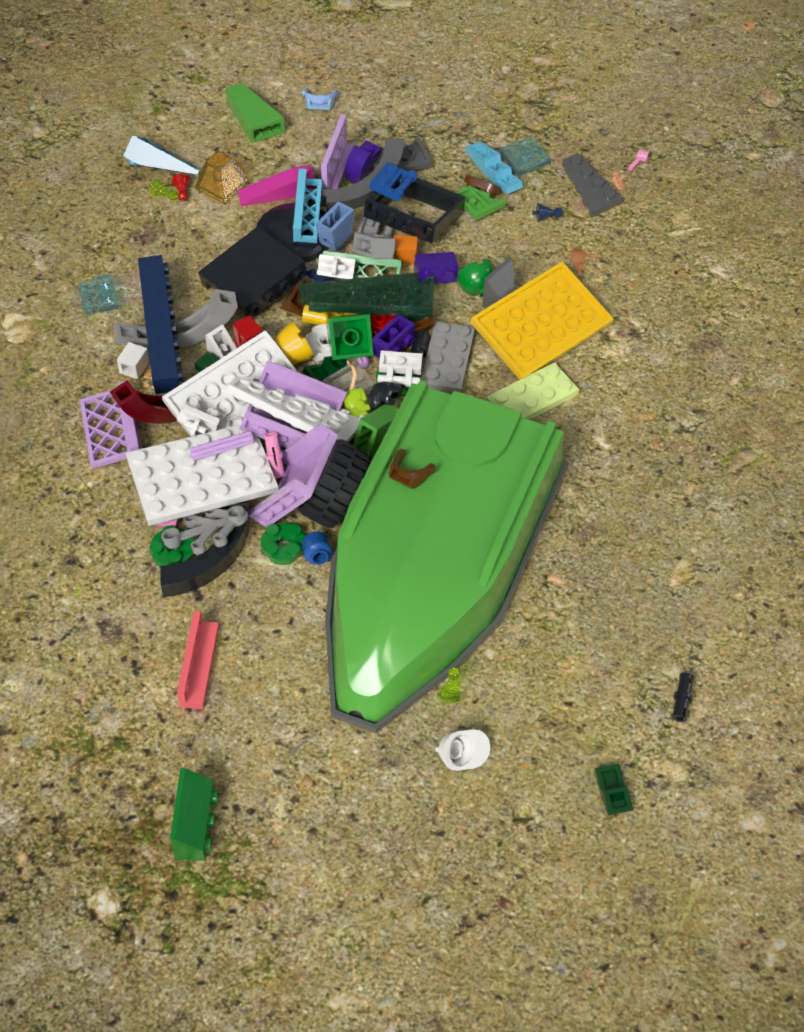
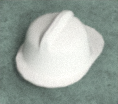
[435,729,490,771]

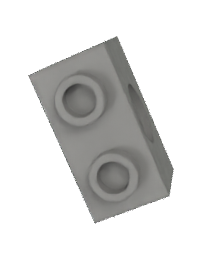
[353,232,395,259]

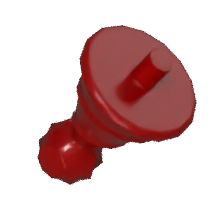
[171,174,190,201]

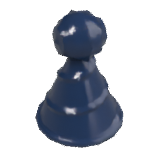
[532,203,563,222]
[307,269,333,293]

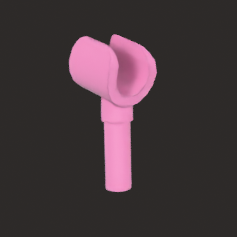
[628,150,649,171]

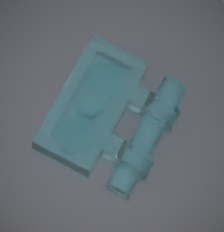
[78,274,119,316]

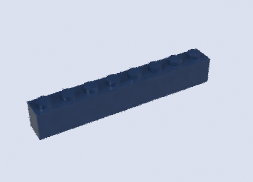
[138,255,184,394]

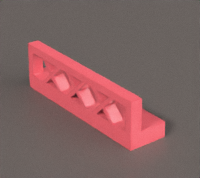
[177,611,219,709]

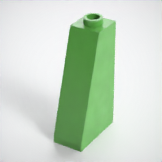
[225,83,285,143]

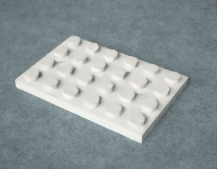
[162,330,297,437]
[126,424,278,526]

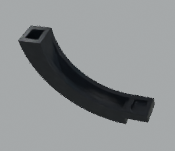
[160,501,250,597]

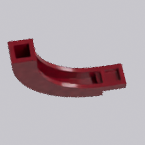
[110,380,177,424]

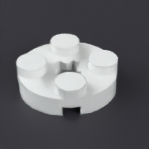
[305,324,331,361]

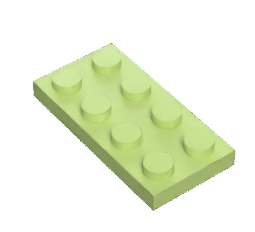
[486,362,579,420]

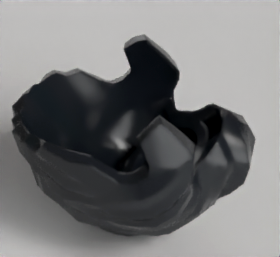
[368,381,402,412]

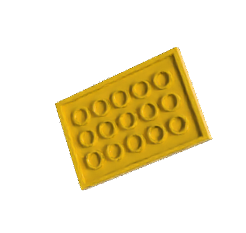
[470,261,614,380]

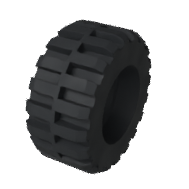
[298,439,371,528]

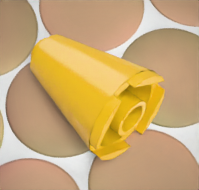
[273,322,313,365]

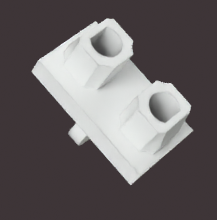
[317,254,356,280]
[177,400,220,437]

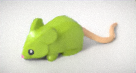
[344,360,370,417]

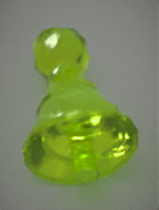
[149,179,178,201]
[438,667,461,704]

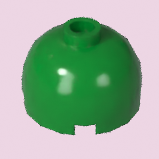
[456,259,495,297]

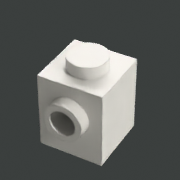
[117,342,150,379]

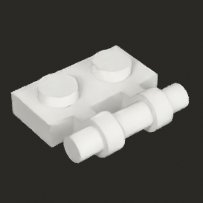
[378,351,422,387]

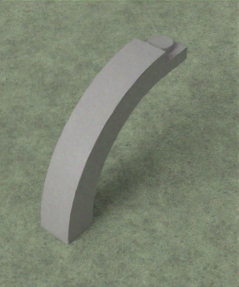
[114,289,238,353]

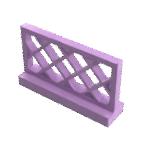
[321,114,353,189]
[80,381,143,469]

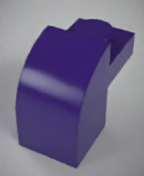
[345,140,382,183]

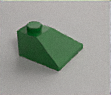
[325,314,374,360]

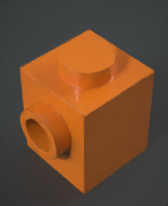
[393,235,417,264]

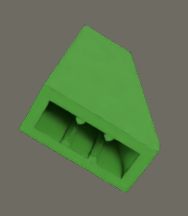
[353,404,398,461]

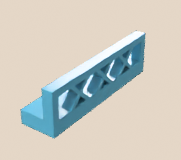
[293,169,322,243]

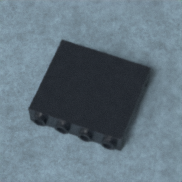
[198,226,308,318]

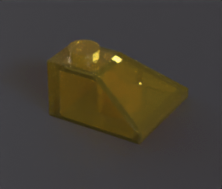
[195,151,249,205]

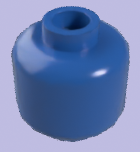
[301,532,333,565]

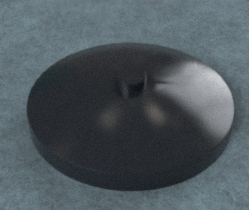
[256,203,329,263]

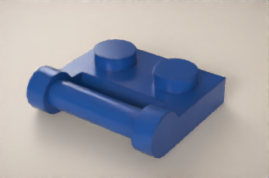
[369,162,418,201]

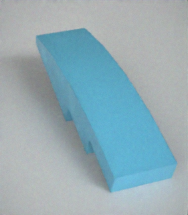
[465,141,523,194]

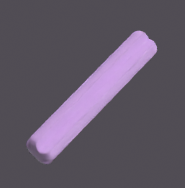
[190,431,254,460]

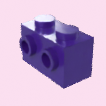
[414,252,458,285]
[372,314,415,359]

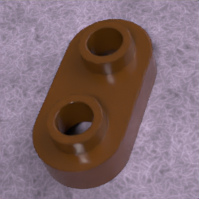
[464,174,501,197]

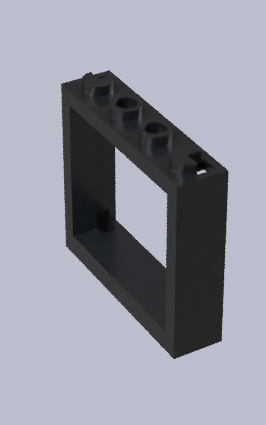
[364,178,466,244]

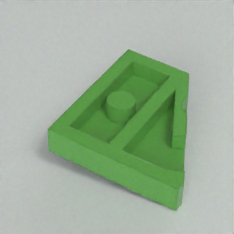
[454,186,506,221]

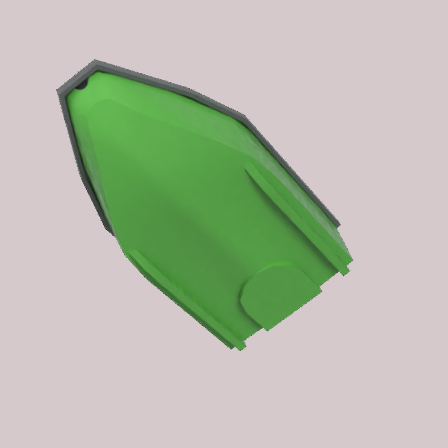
[325,380,569,733]

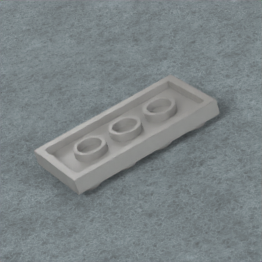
[421,321,475,393]

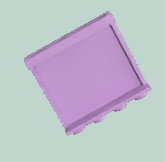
[239,360,347,448]
[249,423,338,527]

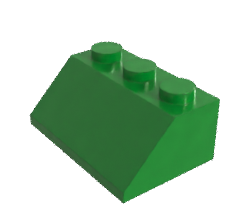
[170,768,218,861]

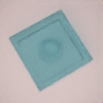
[499,136,551,176]

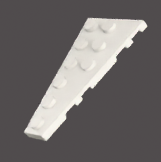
[226,376,365,443]

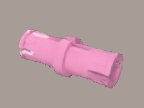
[264,432,285,478]

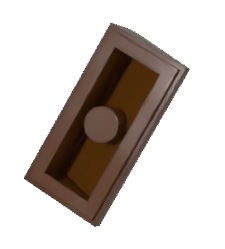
[280,277,317,315]

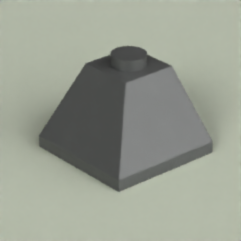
[482,256,515,309]

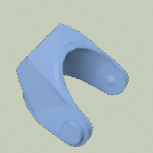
[302,88,338,110]

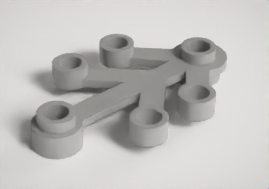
[161,506,248,555]

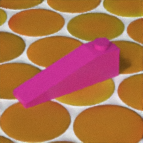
[237,165,316,206]

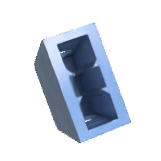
[316,202,354,252]

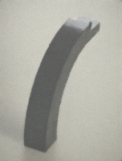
[307,138,404,212]

